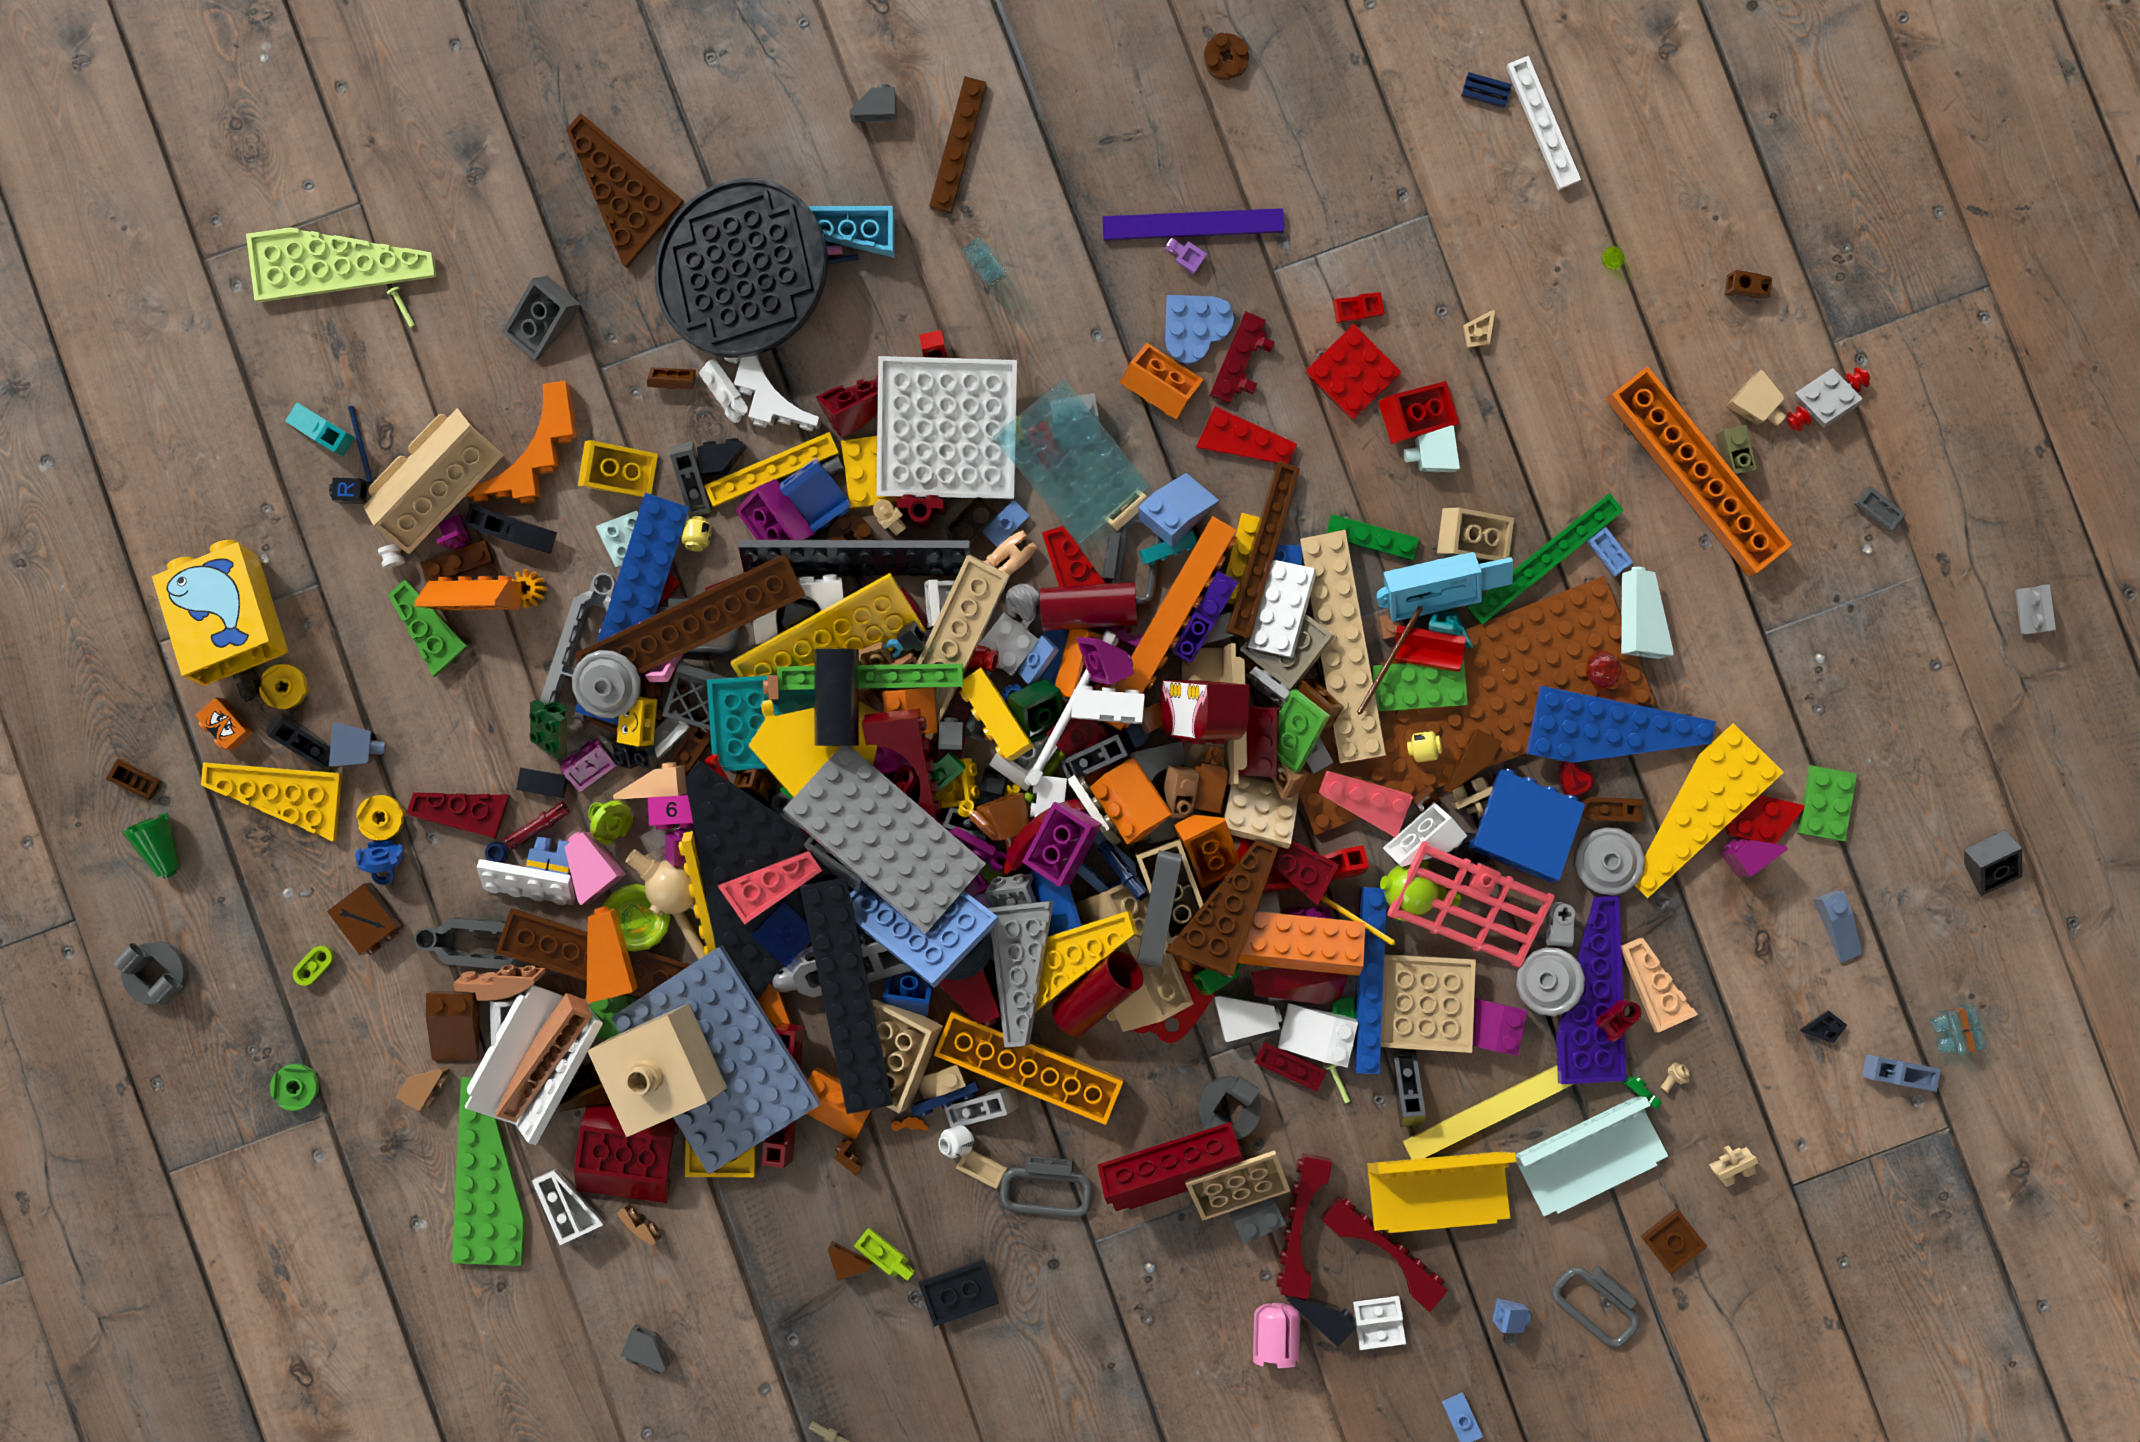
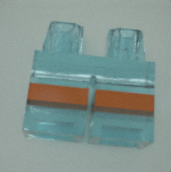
[961,236,1006,290]
[1930,1004,1986,1054]

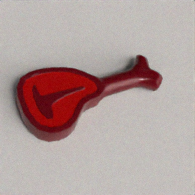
[1558,761,1594,797]

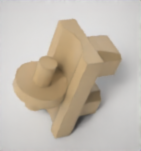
[873,499,906,536]
[1451,776,1493,817]
[1709,1146,1758,1187]

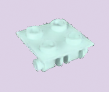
[596,511,638,568]

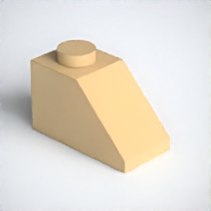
[919,1063,967,1100]

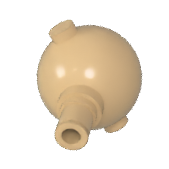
[625,849,697,917]

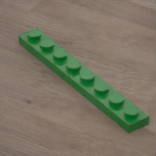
[1467,493,1624,625]

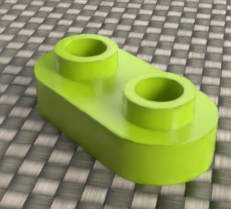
[293,945,335,986]

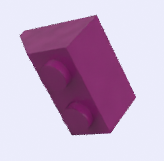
[1076,637,1134,685]
[1720,839,1788,877]

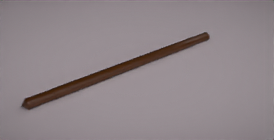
[1357,606,1423,715]

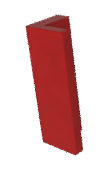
[1393,625,1466,672]

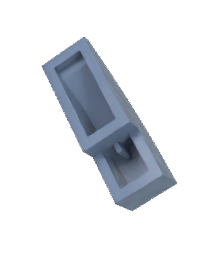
[1862,1054,1941,1092]

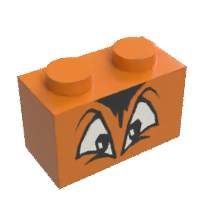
[195,697,254,750]

